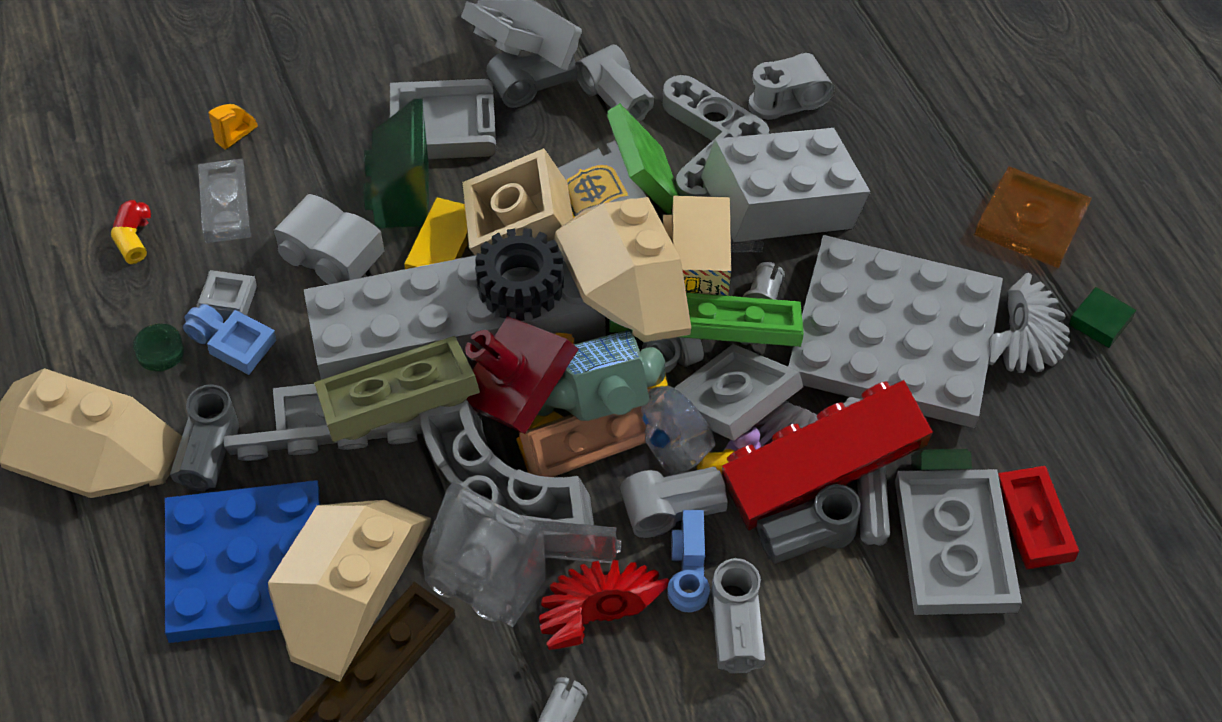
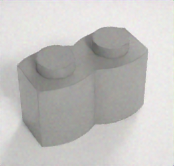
[274,194,385,284]

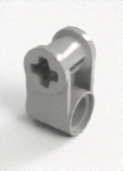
[748,53,834,120]

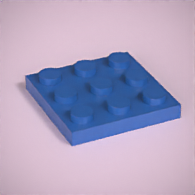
[165,480,321,643]

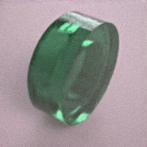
[133,323,184,371]

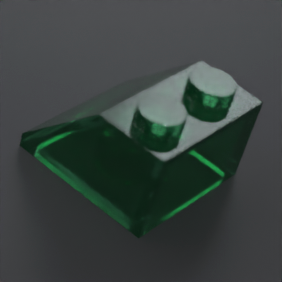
[363,98,429,228]

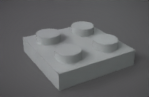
[665,344,803,441]

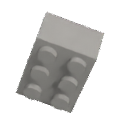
[701,128,870,242]

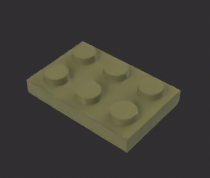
[314,336,480,442]

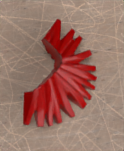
[539,560,670,650]

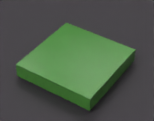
[607,103,680,215]

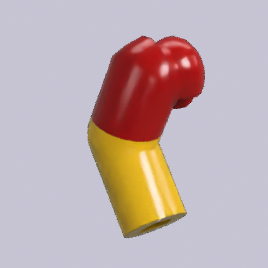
[111,200,151,264]

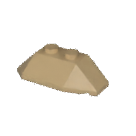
[555,197,691,342]
[0,368,182,498]
[268,500,431,682]

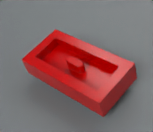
[998,466,1079,570]

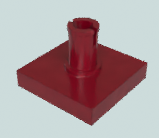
[465,316,579,434]

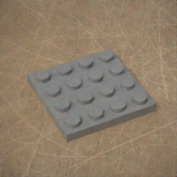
[788,235,1003,428]

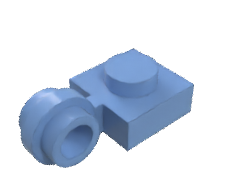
[183,304,276,375]
[667,510,710,612]

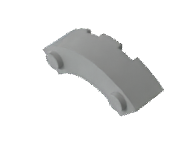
[419,400,596,545]

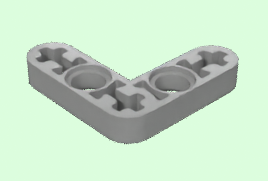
[662,75,769,197]

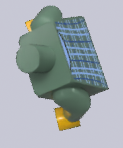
[529,330,669,429]

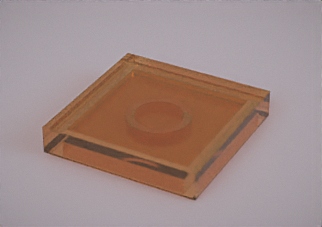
[974,166,1092,268]

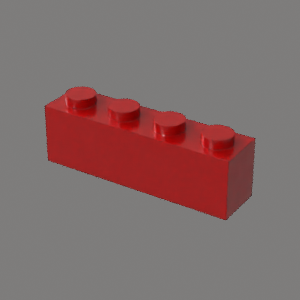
[722,380,933,531]

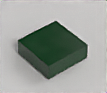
[1069,287,1136,348]
[911,449,972,471]

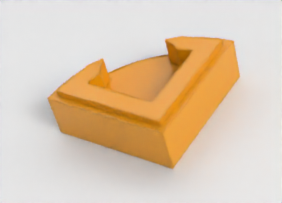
[208,104,258,150]

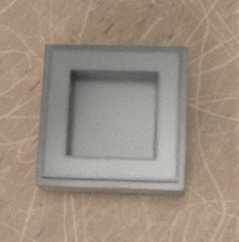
[196,270,257,320]

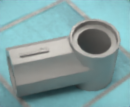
[576,44,654,122]
[620,467,728,538]
[709,558,765,673]

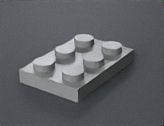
[895,469,1022,615]

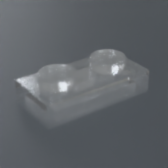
[198,159,251,243]

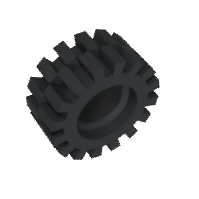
[475,228,564,321]

